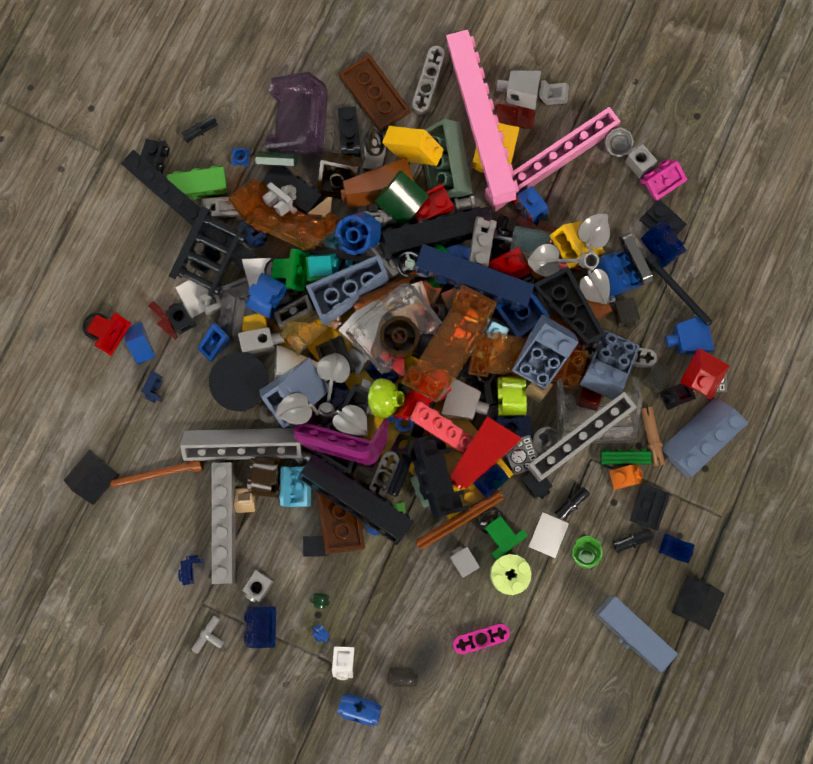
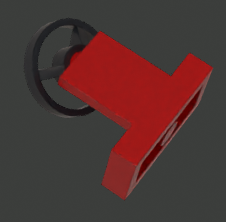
[82,312,132,356]

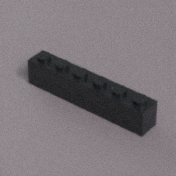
[379,206,493,261]
[298,454,413,545]

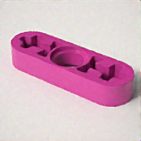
[453,624,510,654]

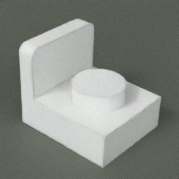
[332,646,355,680]

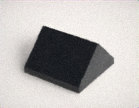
[63,450,119,505]
[672,576,725,630]

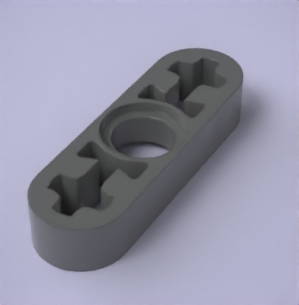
[619,232,653,285]
[369,449,400,500]

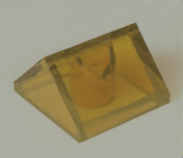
[280,321,327,356]

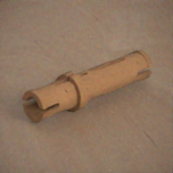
[640,407,666,467]

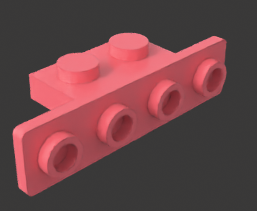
[410,402,473,454]

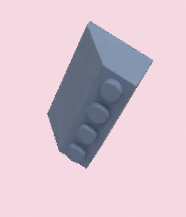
[662,397,748,478]

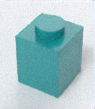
[308,253,340,277]

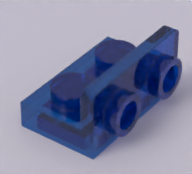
[640,221,687,268]
[244,606,276,648]

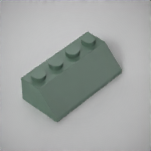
[424,119,473,201]

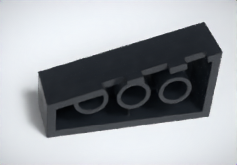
[533,266,606,348]
[316,384,371,474]

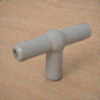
[192,616,224,654]

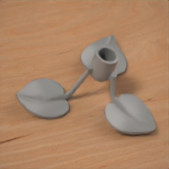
[528,214,610,304]
[276,353,368,436]

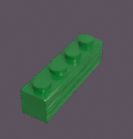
[600,449,652,465]

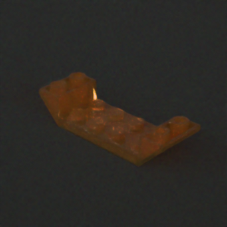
[229,179,343,250]
[401,284,497,402]
[468,332,588,389]

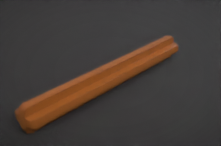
[415,490,504,550]

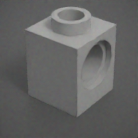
[625,144,657,179]
[450,545,480,578]
[242,570,274,603]

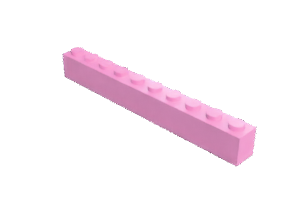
[446,30,519,205]

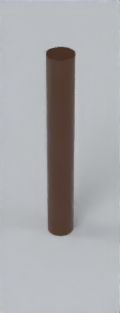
[359,277,410,304]

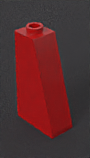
[450,417,522,490]

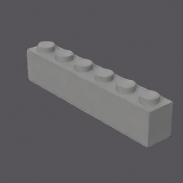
[527,392,637,482]
[180,428,303,461]
[212,462,236,584]

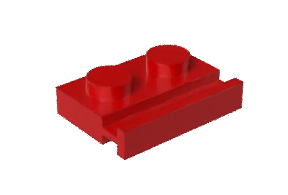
[415,184,455,222]
[488,247,532,279]

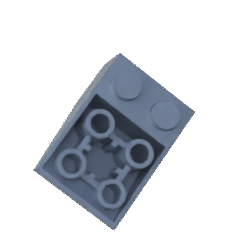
[512,315,579,389]
[580,330,640,400]
[259,357,329,429]

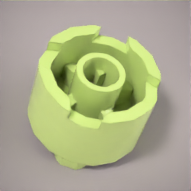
[490,554,531,595]

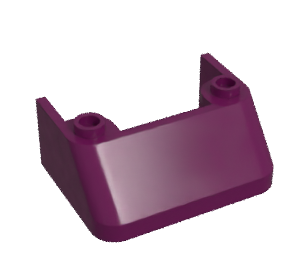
[294,402,389,465]

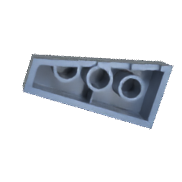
[306,255,389,327]

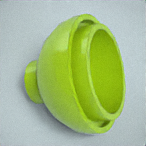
[368,378,405,418]

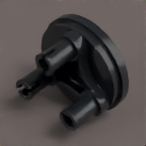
[209,352,269,412]

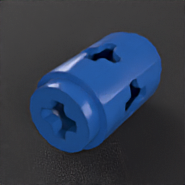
[338,694,383,726]

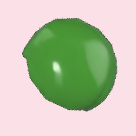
[572,535,603,569]

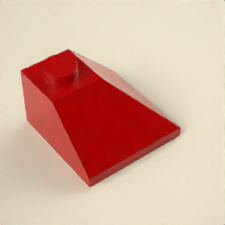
[680,348,730,400]

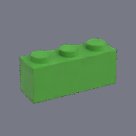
[167,165,229,200]

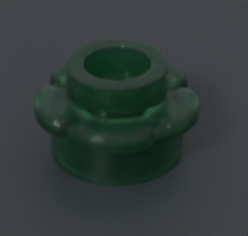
[310,593,330,609]

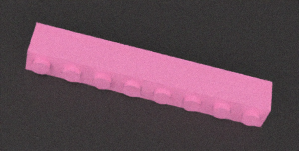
[484,107,621,212]

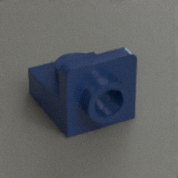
[238,221,267,249]
[141,371,163,403]

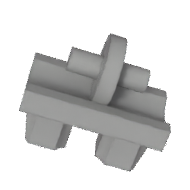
[263,182,297,217]

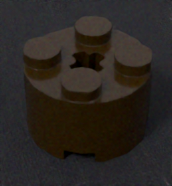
[379,316,420,359]
[247,456,281,497]

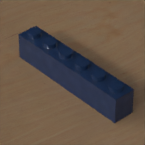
[413,244,534,311]

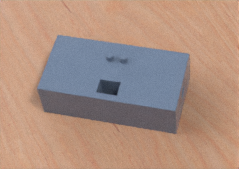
[593,596,678,673]

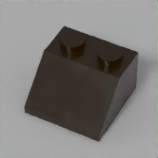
[317,151,362,199]

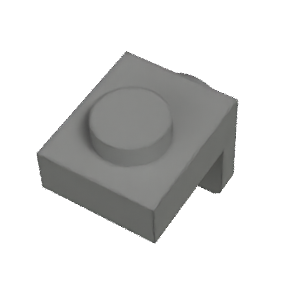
[538,80,569,105]

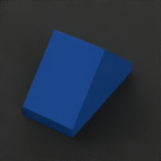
[125,322,156,364]
[198,323,233,362]

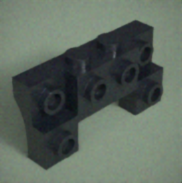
[412,435,469,519]

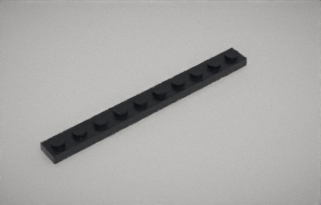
[121,149,258,271]

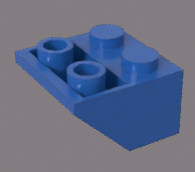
[591,252,642,299]

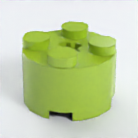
[498,376,527,415]

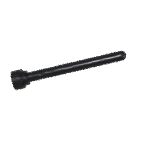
[645,253,712,326]

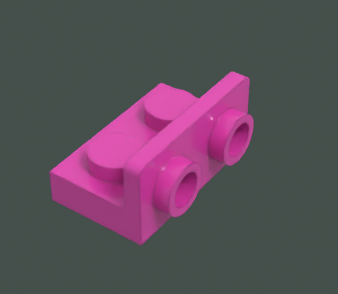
[639,159,687,201]

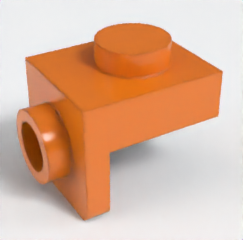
[609,464,643,490]

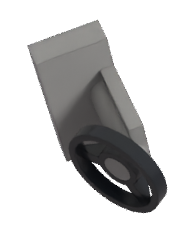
[363,129,387,171]

